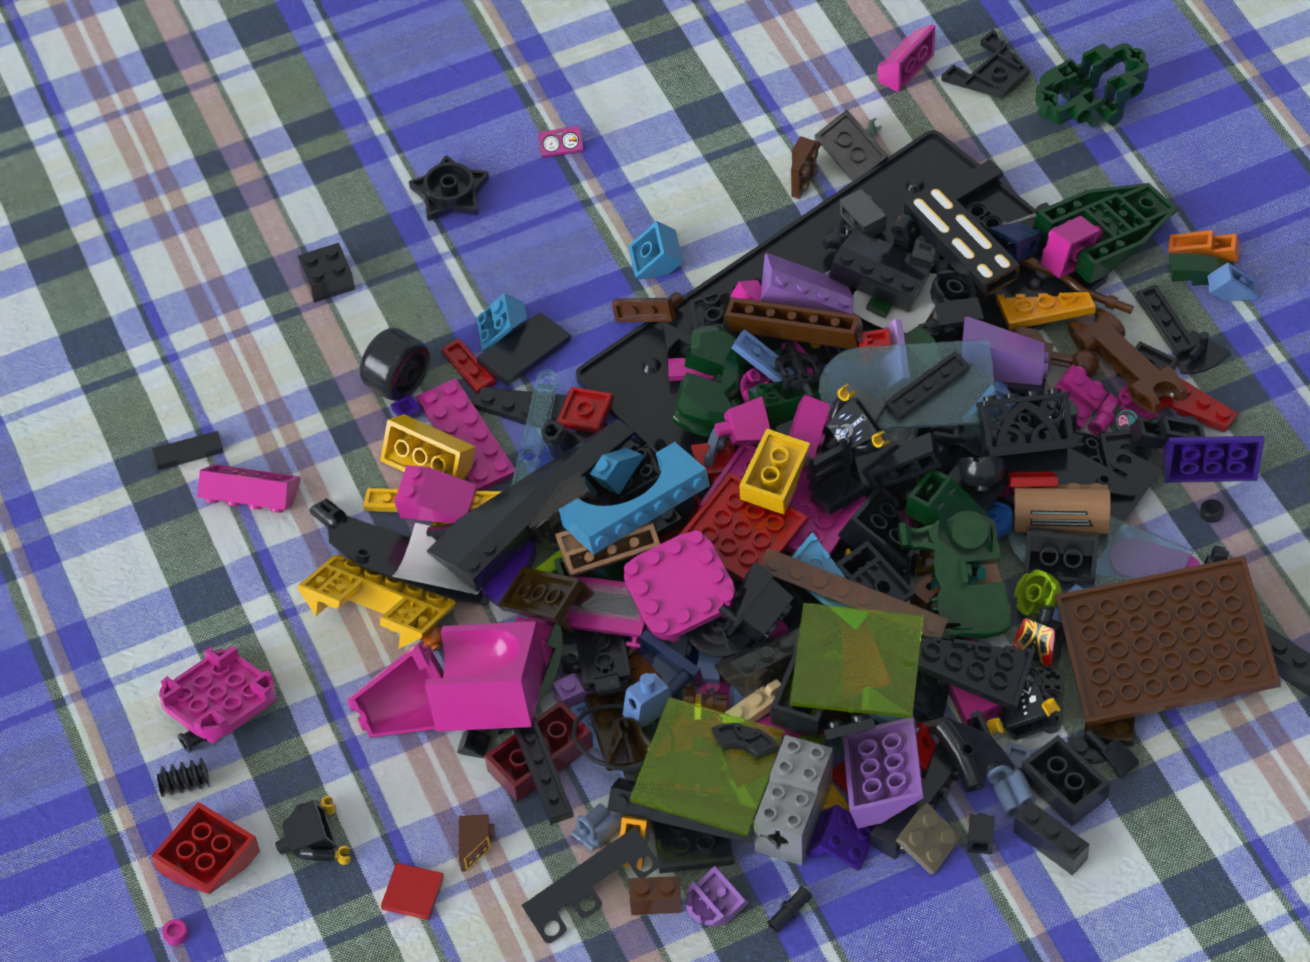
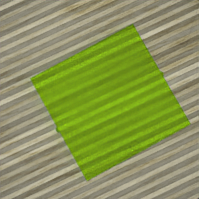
[790,603,923,718]
[630,697,785,837]

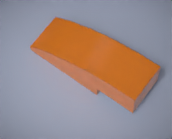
[1168,230,1241,262]

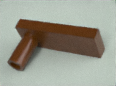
[611,292,683,322]

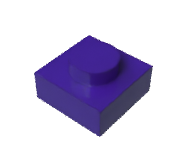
[391,394,423,418]

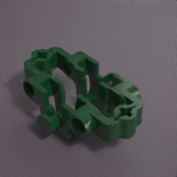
[1035,43,1149,127]

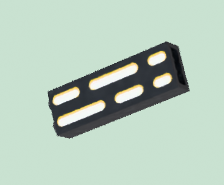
[904,183,1020,299]

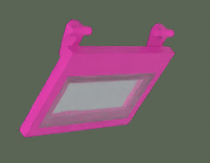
[562,576,646,650]

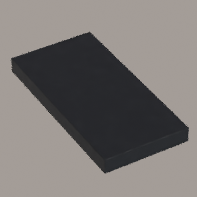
[477,312,571,386]

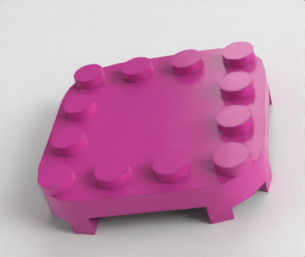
[624,530,737,643]
[159,646,277,743]

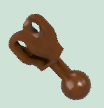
[1011,327,1099,378]

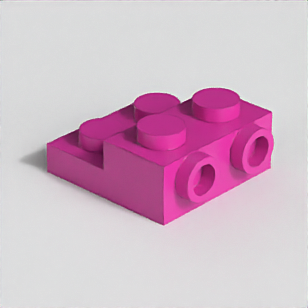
[1053,365,1108,430]

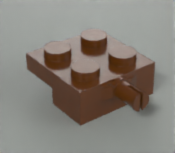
[791,136,821,199]

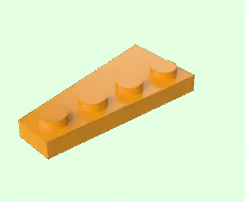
[996,292,1096,330]

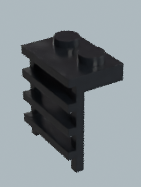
[805,438,867,515]

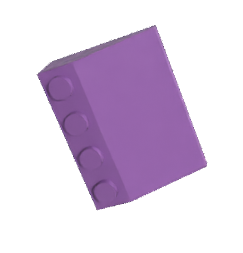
[760,253,854,315]
[842,717,924,828]

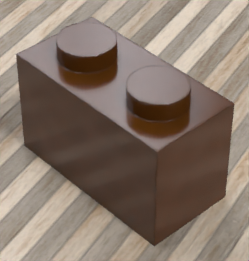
[629,876,682,915]

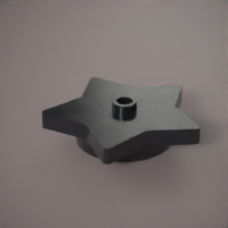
[409,155,489,221]

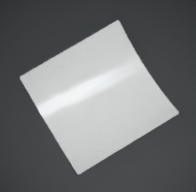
[853,273,937,333]
[392,523,483,594]

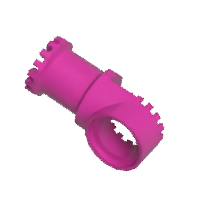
[1087,392,1120,437]

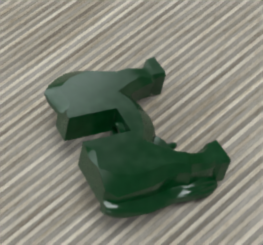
[672,326,782,449]
[897,511,1012,641]

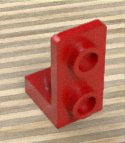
[859,328,892,367]

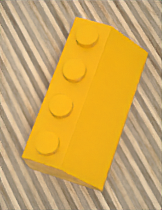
[380,414,476,480]

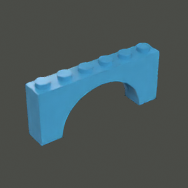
[559,442,710,555]

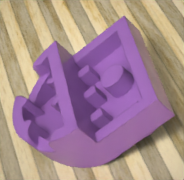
[686,866,749,927]

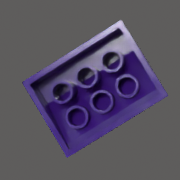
[1162,436,1265,483]

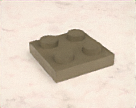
[895,803,962,874]

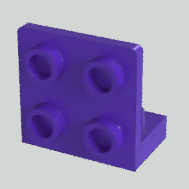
[806,804,874,871]

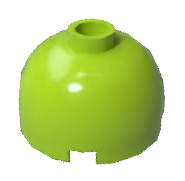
[1014,570,1063,616]

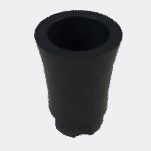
[541,420,579,459]

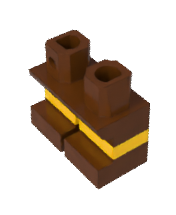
[683,686,727,721]

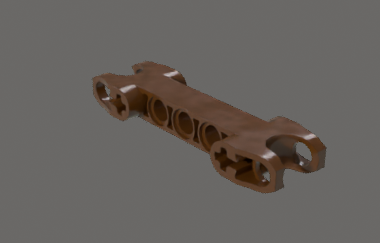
[1067,308,1187,414]

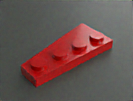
[1158,367,1239,432]

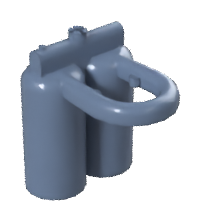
[987,765,1036,817]
[571,803,622,851]

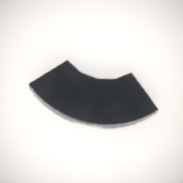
[711,723,779,761]

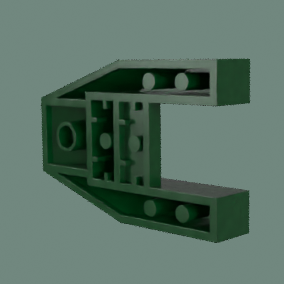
[1033,183,1177,283]

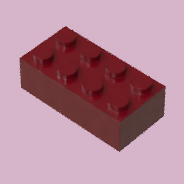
[484,700,593,802]

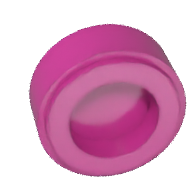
[162,919,189,946]

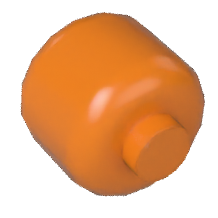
[419,625,443,652]

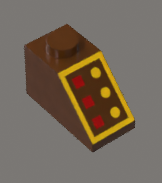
[459,814,495,872]

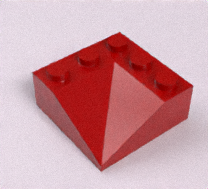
[151,802,260,894]

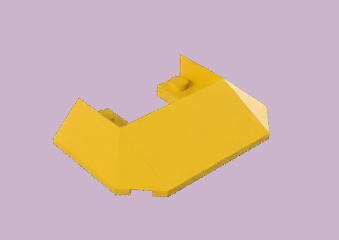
[298,555,456,649]

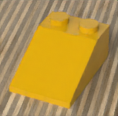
[739,429,810,515]

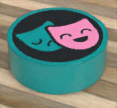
[1116,410,1139,431]

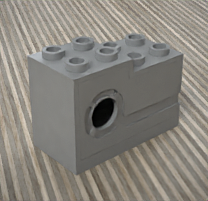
[754,735,833,866]

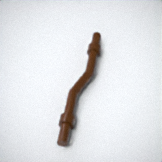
[1018,256,1134,314]

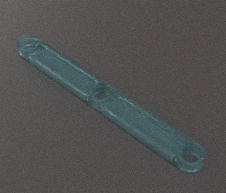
[511,369,558,486]

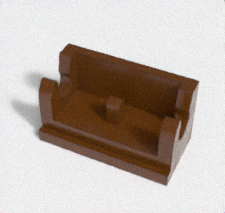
[910,574,940,615]

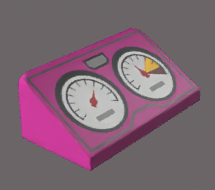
[538,126,583,158]

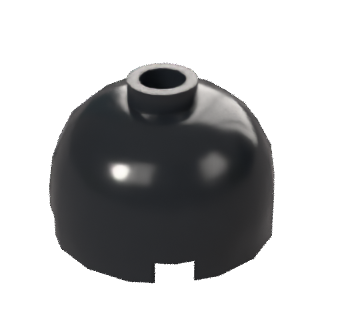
[930,270,976,306]
[959,457,1006,492]

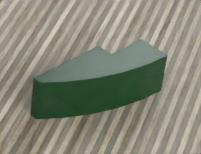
[1168,253,1234,286]

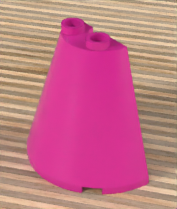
[347,641,444,738]

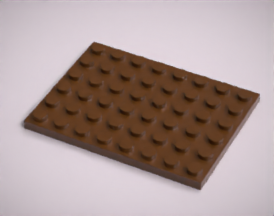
[1055,556,1281,726]

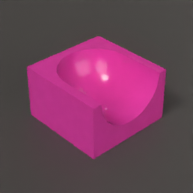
[425,621,546,731]

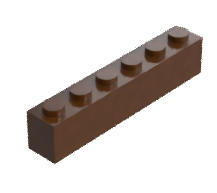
[725,297,864,350]

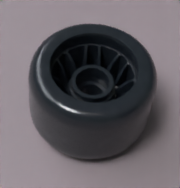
[360,328,430,401]

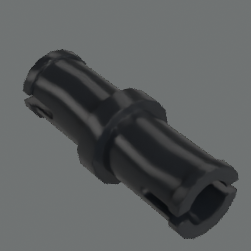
[767,886,812,933]

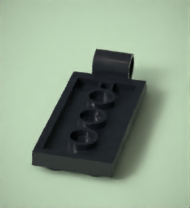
[574,603,633,697]

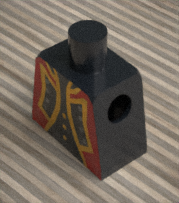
[1011,604,1063,667]

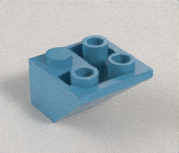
[476,293,527,352]

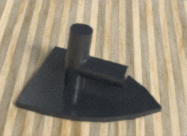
[1178,330,1230,374]

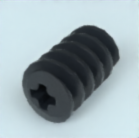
[157,758,210,797]

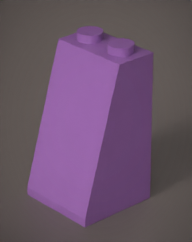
[961,317,1049,385]

